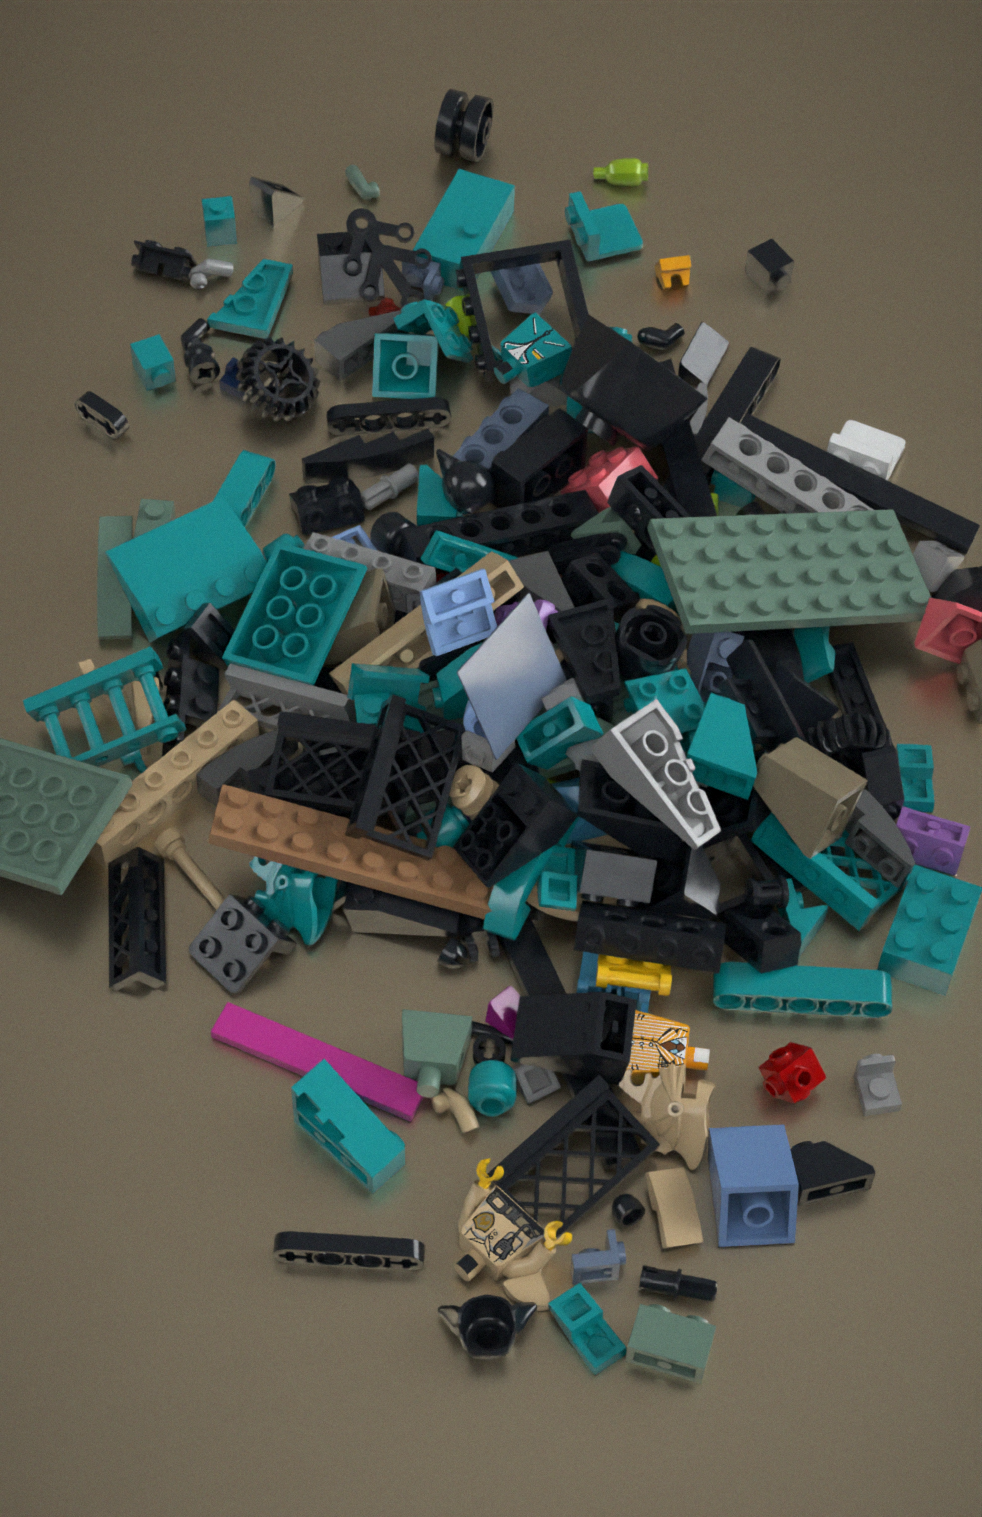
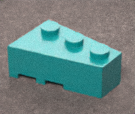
[291,1059,405,1194]

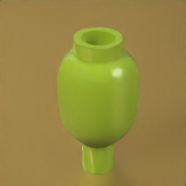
[593,158,648,187]

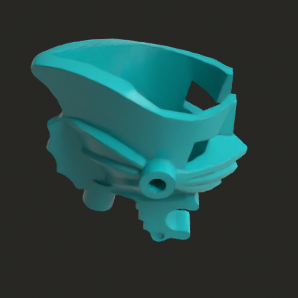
[249,856,338,946]

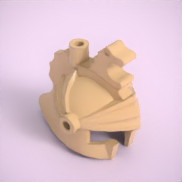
[619,1064,716,1170]

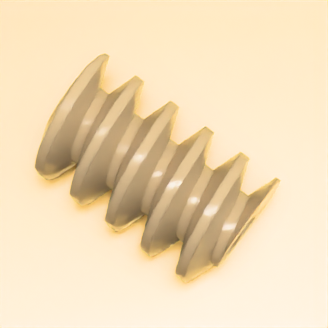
[449,765,499,821]

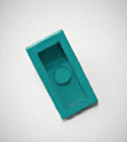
[776,878,828,959]

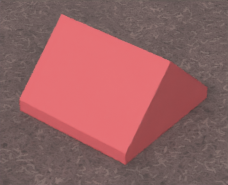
[914,598,982,664]

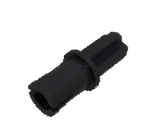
[639,1265,718,1302]

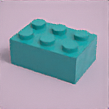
[877,865,982,996]

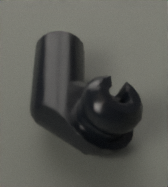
[181,318,210,353]
[637,323,685,350]

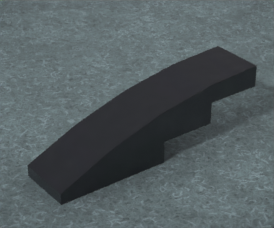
[302,428,434,484]

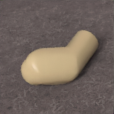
[431,1088,480,1134]

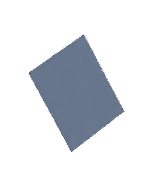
[456,593,566,760]

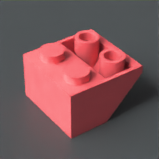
[560,447,658,513]

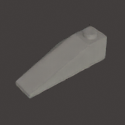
[590,699,721,850]

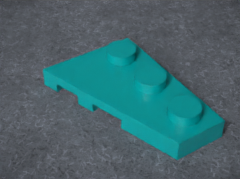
[207,259,293,339]

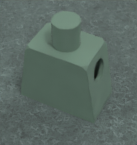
[402,1009,472,1098]

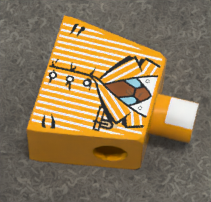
[624,1010,710,1085]

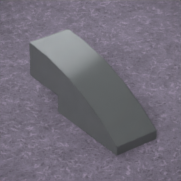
[196,730,299,806]

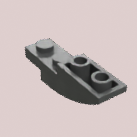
[845,788,915,888]

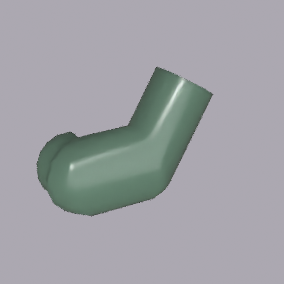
[345,165,380,201]

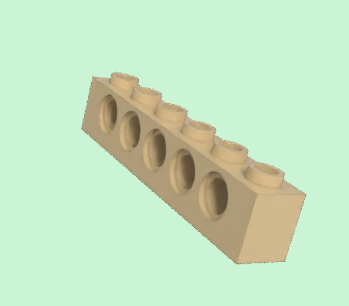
[89,700,259,869]

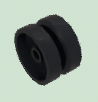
[434,89,494,162]

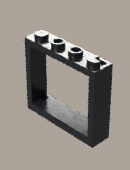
[455,240,589,384]

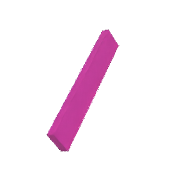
[211,1002,424,1122]

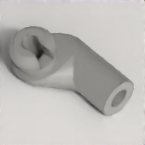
[188,259,233,289]

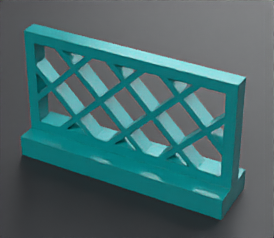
[750,812,910,931]

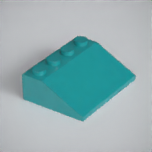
[105,497,267,643]
[222,542,368,686]

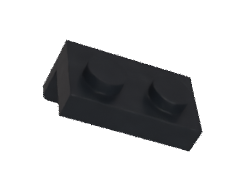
[289,478,365,535]

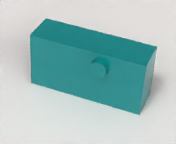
[413,169,515,291]

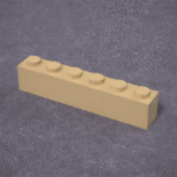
[329,551,524,706]

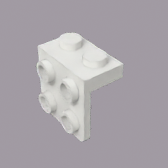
[827,420,906,481]

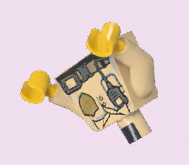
[454,1159,572,1282]

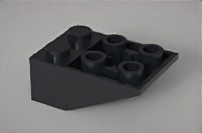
[453,762,578,888]
[510,992,637,1085]

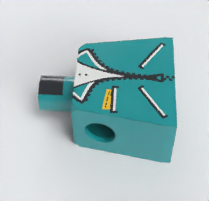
[494,312,572,388]

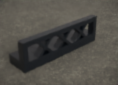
[108,847,166,991]

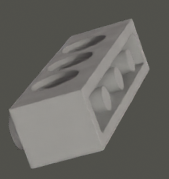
[303,532,437,613]

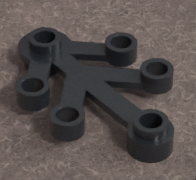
[344,208,431,309]

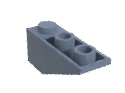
[687,632,744,702]

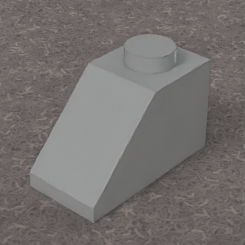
[913,541,965,592]

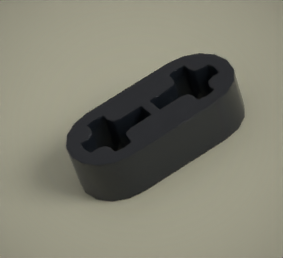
[74,391,130,439]

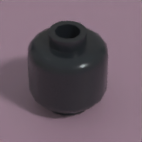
[370,512,416,558]

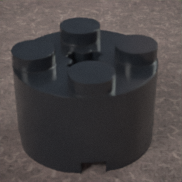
[615,605,687,680]

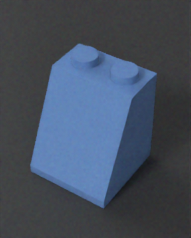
[708,1124,799,1247]

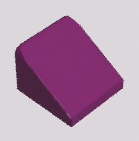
[485,986,520,1039]

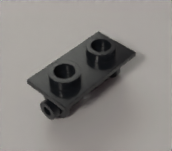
[131,240,198,282]

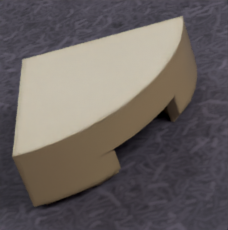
[502,1270,552,1311]

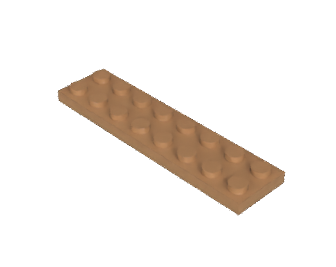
[207,784,494,919]

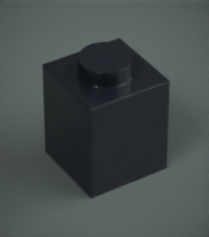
[745,239,794,294]

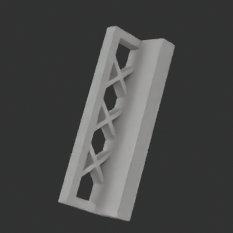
[218,663,356,730]

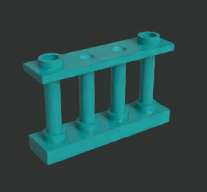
[22,646,187,767]

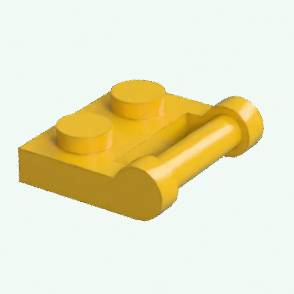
[596,954,672,996]

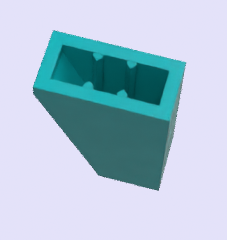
[686,693,757,800]

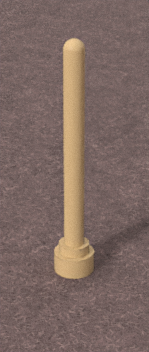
[154,828,226,910]

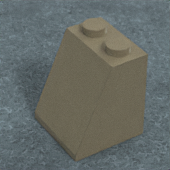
[323,568,396,665]
[753,737,868,859]

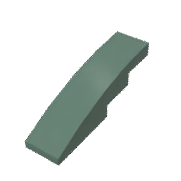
[97,516,133,640]

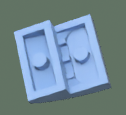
[420,568,497,656]

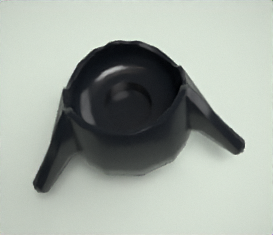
[436,449,497,516]
[438,1294,537,1361]

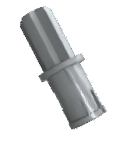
[361,463,419,510]

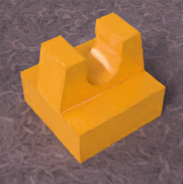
[654,255,691,290]

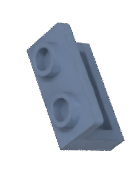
[490,263,553,315]

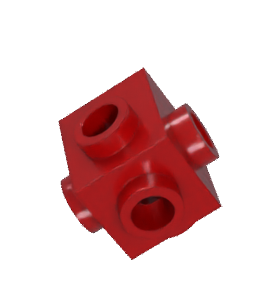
[758,1042,827,1104]

